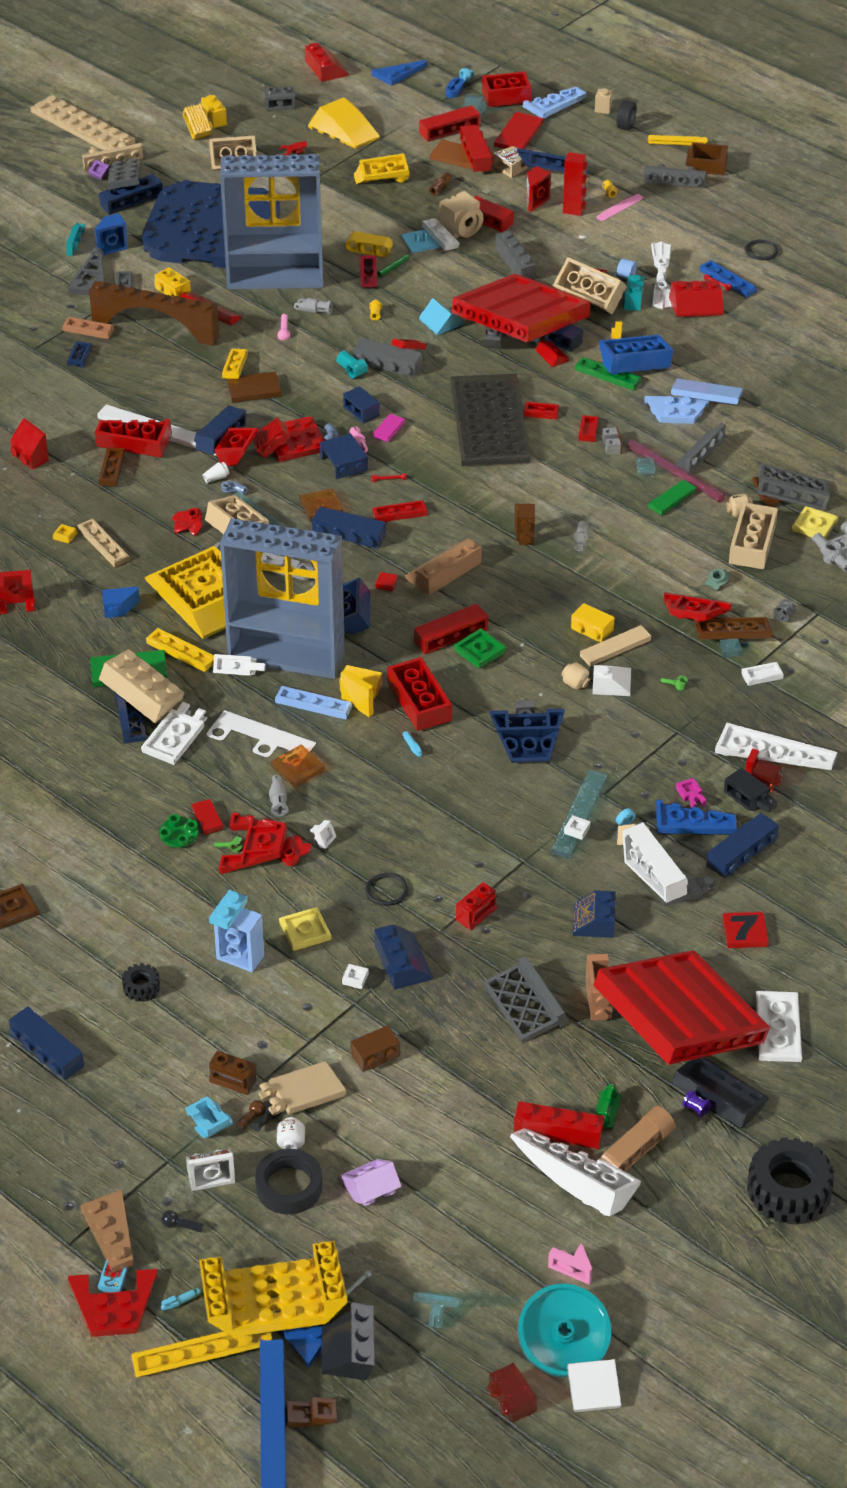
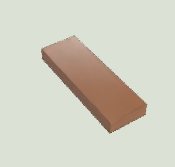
[62,317,114,339]

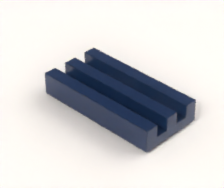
[67,342,92,368]

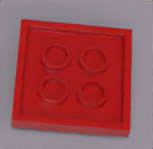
[264,416,325,462]

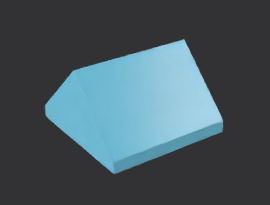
[419,298,464,335]

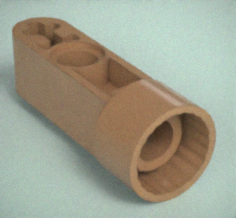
[601,1106,676,1172]

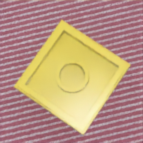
[792,506,838,539]
[279,907,332,951]

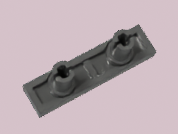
[643,164,706,188]

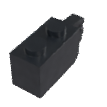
[724,768,777,813]

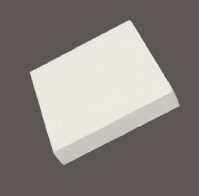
[567,1359,621,1412]

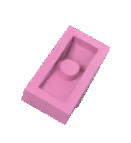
[548,1244,592,1284]

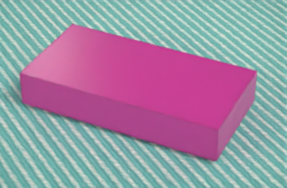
[373,414,405,442]

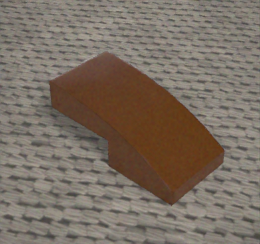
[285,1397,337,1427]

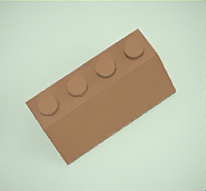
[405,539,482,595]

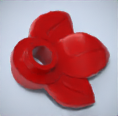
[171,508,203,536]
[280,835,312,866]

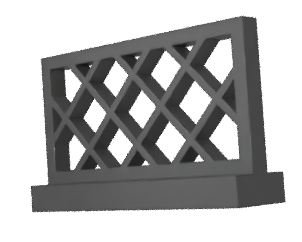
[757,463,830,511]
[483,955,567,1043]

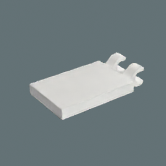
[141,702,207,765]

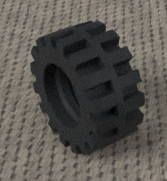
[122,963,160,1002]

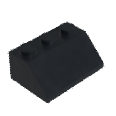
[321,1302,374,1381]

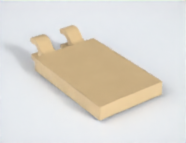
[258,1061,346,1115]

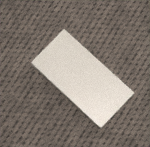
[755,991,802,1062]

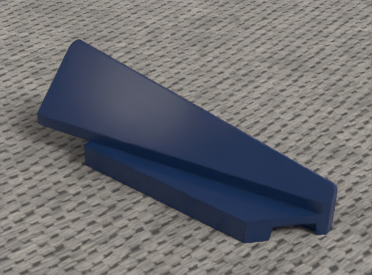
[516,148,589,175]

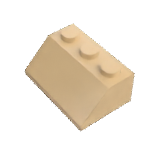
[209,135,257,170]
[205,495,269,535]

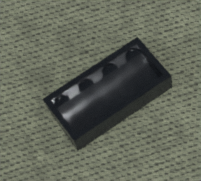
[672,1057,769,1129]

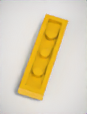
[146,628,214,672]

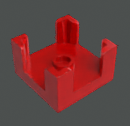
[0,570,35,614]

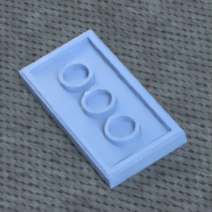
[671,379,743,405]

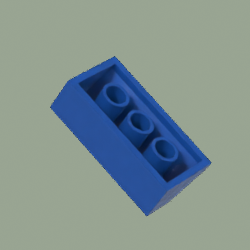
[599,334,673,374]

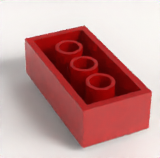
[387,657,452,731]

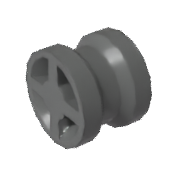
[773,599,796,622]

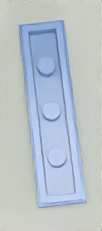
[275,686,353,719]

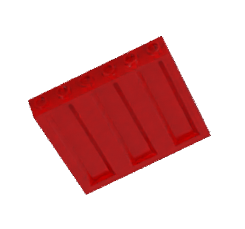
[452,273,590,342]
[593,950,770,1065]

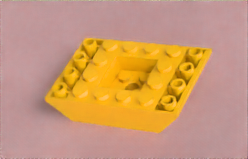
[145,546,226,639]

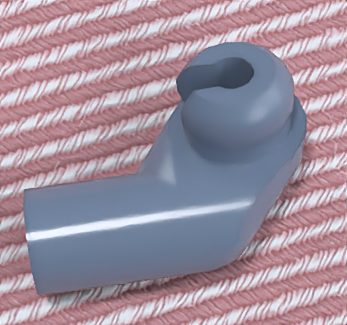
[324,424,339,440]
[221,481,248,495]

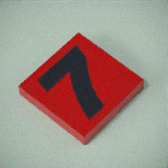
[722,912,769,948]

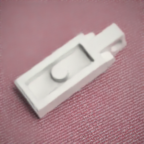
[213,654,266,676]

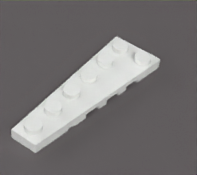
[715,723,837,770]

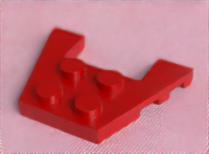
[218,812,288,874]
[68,1269,158,1337]

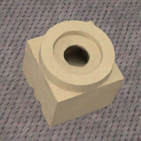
[439,191,483,239]

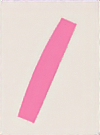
[596,194,645,221]

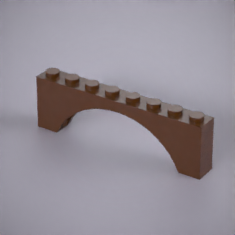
[89,281,219,346]

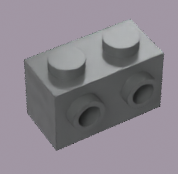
[264,86,295,111]

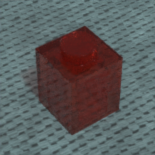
[752,759,783,792]

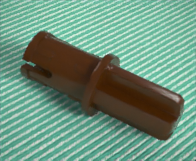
[429,172,452,195]

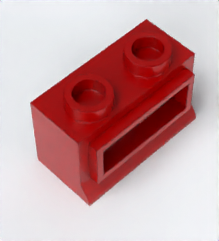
[456,882,498,930]

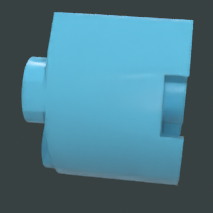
[185,1096,233,1138]

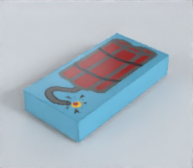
[98,1260,129,1292]

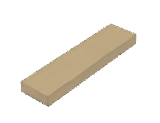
[78,519,130,567]
[580,625,651,667]

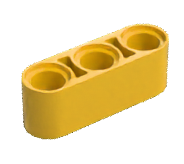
[345,231,393,257]

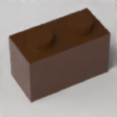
[350,1025,400,1072]

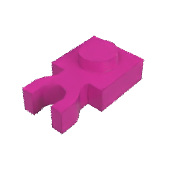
[676,778,706,808]

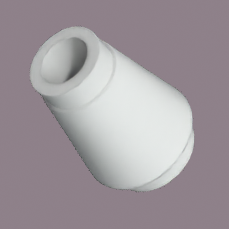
[202,462,229,483]

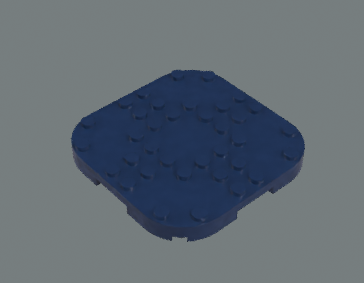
[142,180,280,268]

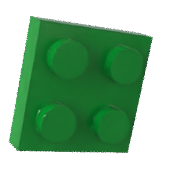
[454,629,506,669]

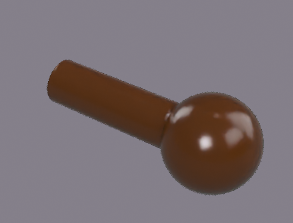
[236,1100,266,1129]

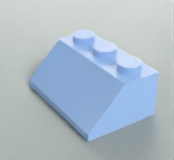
[214,908,264,973]

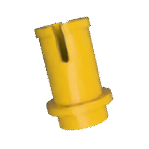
[602,180,617,198]
[369,300,382,320]

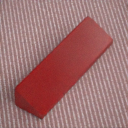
[182,292,242,325]

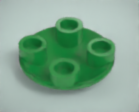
[159,814,198,848]

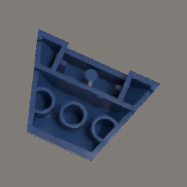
[489,709,565,763]

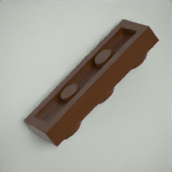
[99,447,125,486]

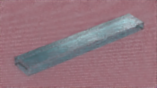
[551,770,607,858]

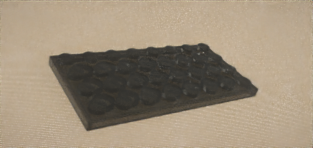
[450,373,530,466]

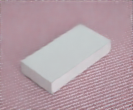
[741,662,784,686]

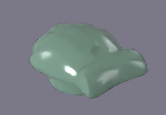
[704,568,730,591]

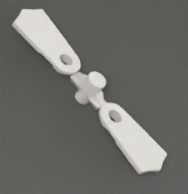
[651,241,672,310]

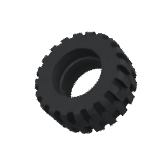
[747,1138,834,1224]

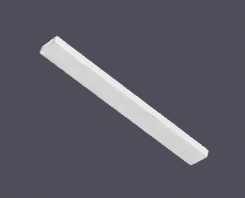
[97,405,216,455]

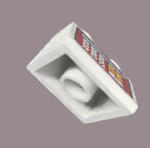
[186,1149,235,1191]

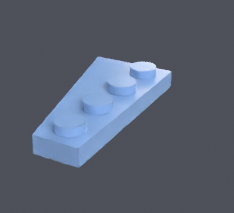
[523,87,586,118]

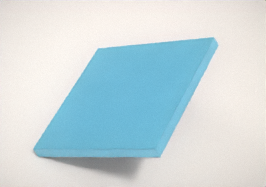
[401,230,441,253]

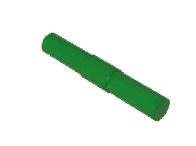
[377,254,409,277]

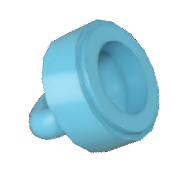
[460,68,475,83]

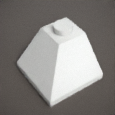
[593,665,631,696]

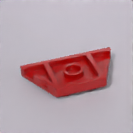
[664,592,732,622]

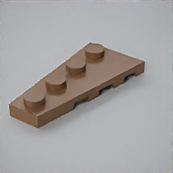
[80,1189,134,1273]

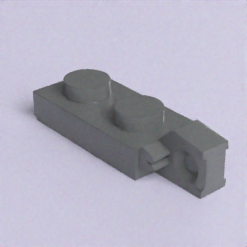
[660,876,715,906]

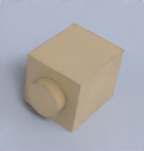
[595,89,613,114]

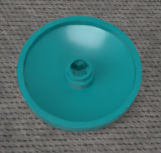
[518,1284,611,1378]

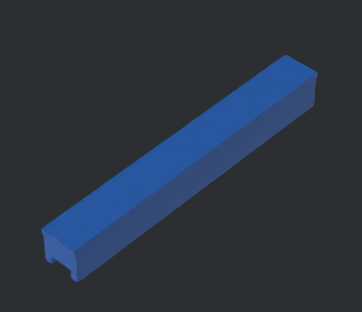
[260,1339,286,1488]

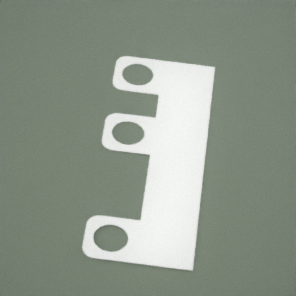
[207,710,316,767]

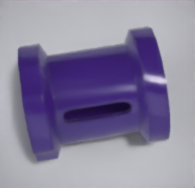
[682,1090,711,1118]

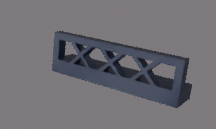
[115,692,147,744]

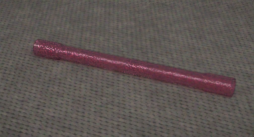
[627,439,725,503]

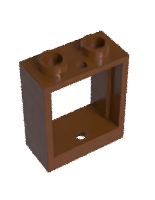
[686,142,728,175]

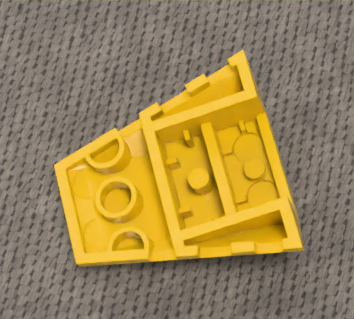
[308,97,380,149]

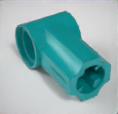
[336,350,368,379]

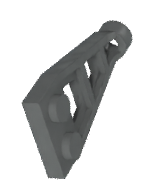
[69,247,104,295]

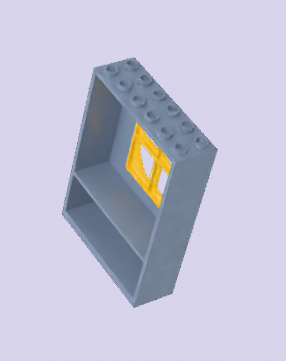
[220,154,323,289]
[220,518,345,679]

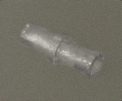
[574,521,588,551]

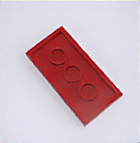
[494,112,544,149]

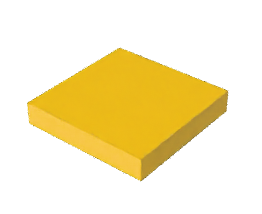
[341,669,374,717]

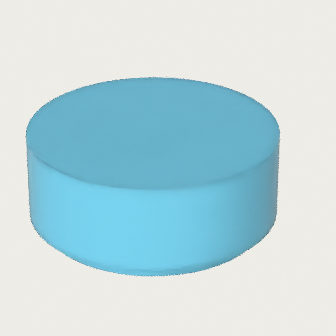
[616,808,635,826]

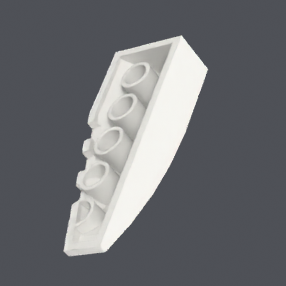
[510,1128,641,1216]

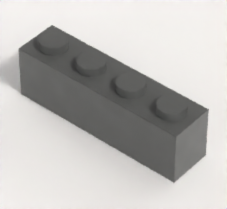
[496,231,536,281]
[353,338,422,377]

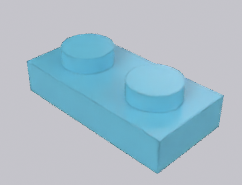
[209,890,248,930]

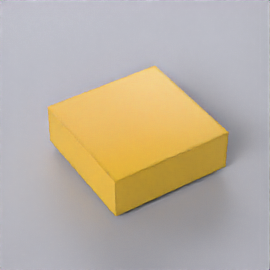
[53,524,77,544]

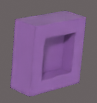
[88,159,110,180]

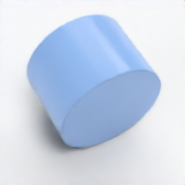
[617,258,637,281]

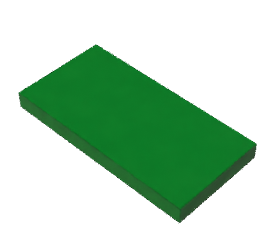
[90,650,168,687]

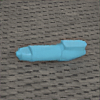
[403,731,422,757]
[161,1288,202,1310]

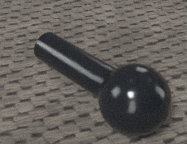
[252,1103,281,1132]
[161,1210,204,1233]

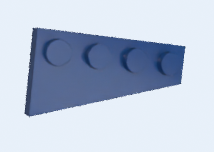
[656,799,737,835]

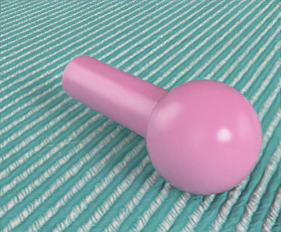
[277,314,290,340]

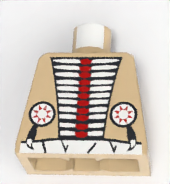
[493,146,527,178]

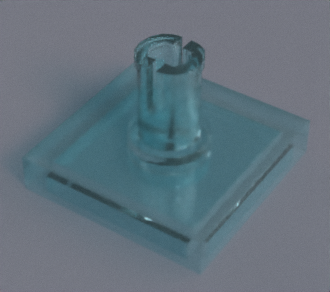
[413,1291,464,1329]

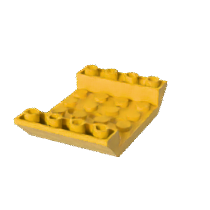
[199,1241,347,1337]

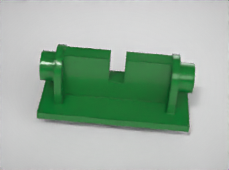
[594,1084,622,1129]

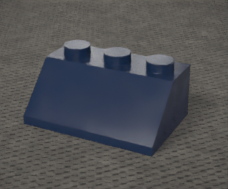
[343,577,370,634]
[374,924,433,990]

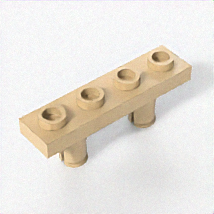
[82,140,143,171]

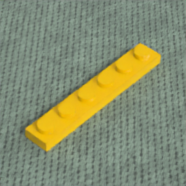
[131,1331,272,1377]

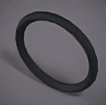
[745,239,778,260]
[365,873,408,906]

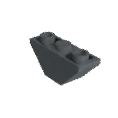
[483,326,503,348]

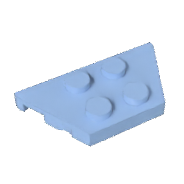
[645,396,710,424]

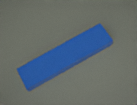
[699,260,757,298]

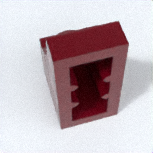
[360,255,377,288]

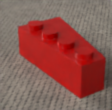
[94,419,172,458]

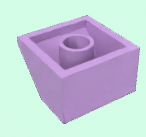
[339,1159,401,1205]

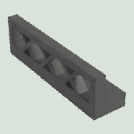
[674,423,726,476]

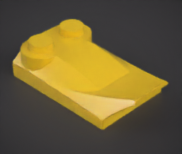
[354,153,409,184]

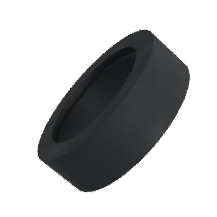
[255,1149,322,1215]

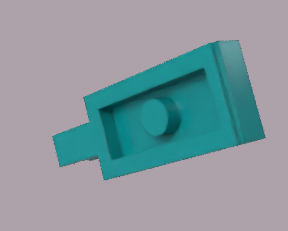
[66,222,85,256]

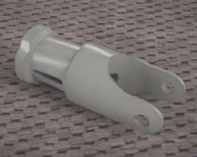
[294,298,333,315]
[269,775,289,817]

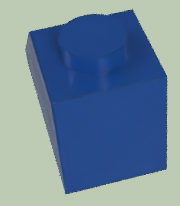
[102,586,140,618]

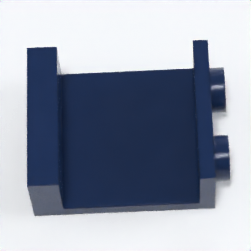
[320,434,368,480]

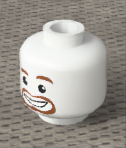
[277,1118,305,1149]

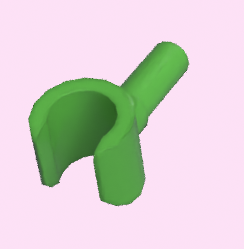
[661,676,688,691]
[214,836,244,852]

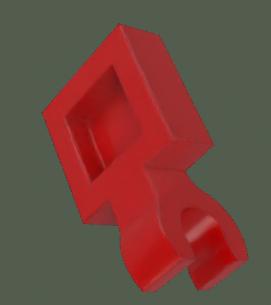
[280,141,308,156]

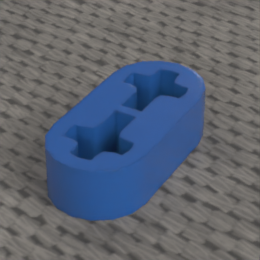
[446,77,464,98]

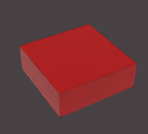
[376,572,398,591]
[745,748,759,775]

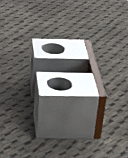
[602,427,623,455]

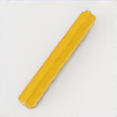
[648,135,708,146]

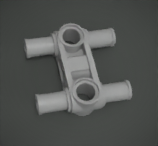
[812,521,847,572]

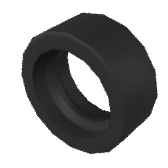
[617,100,637,130]

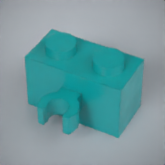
[622,275,645,311]

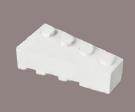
[622,823,688,903]

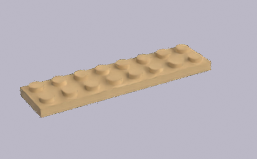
[31,95,135,150]

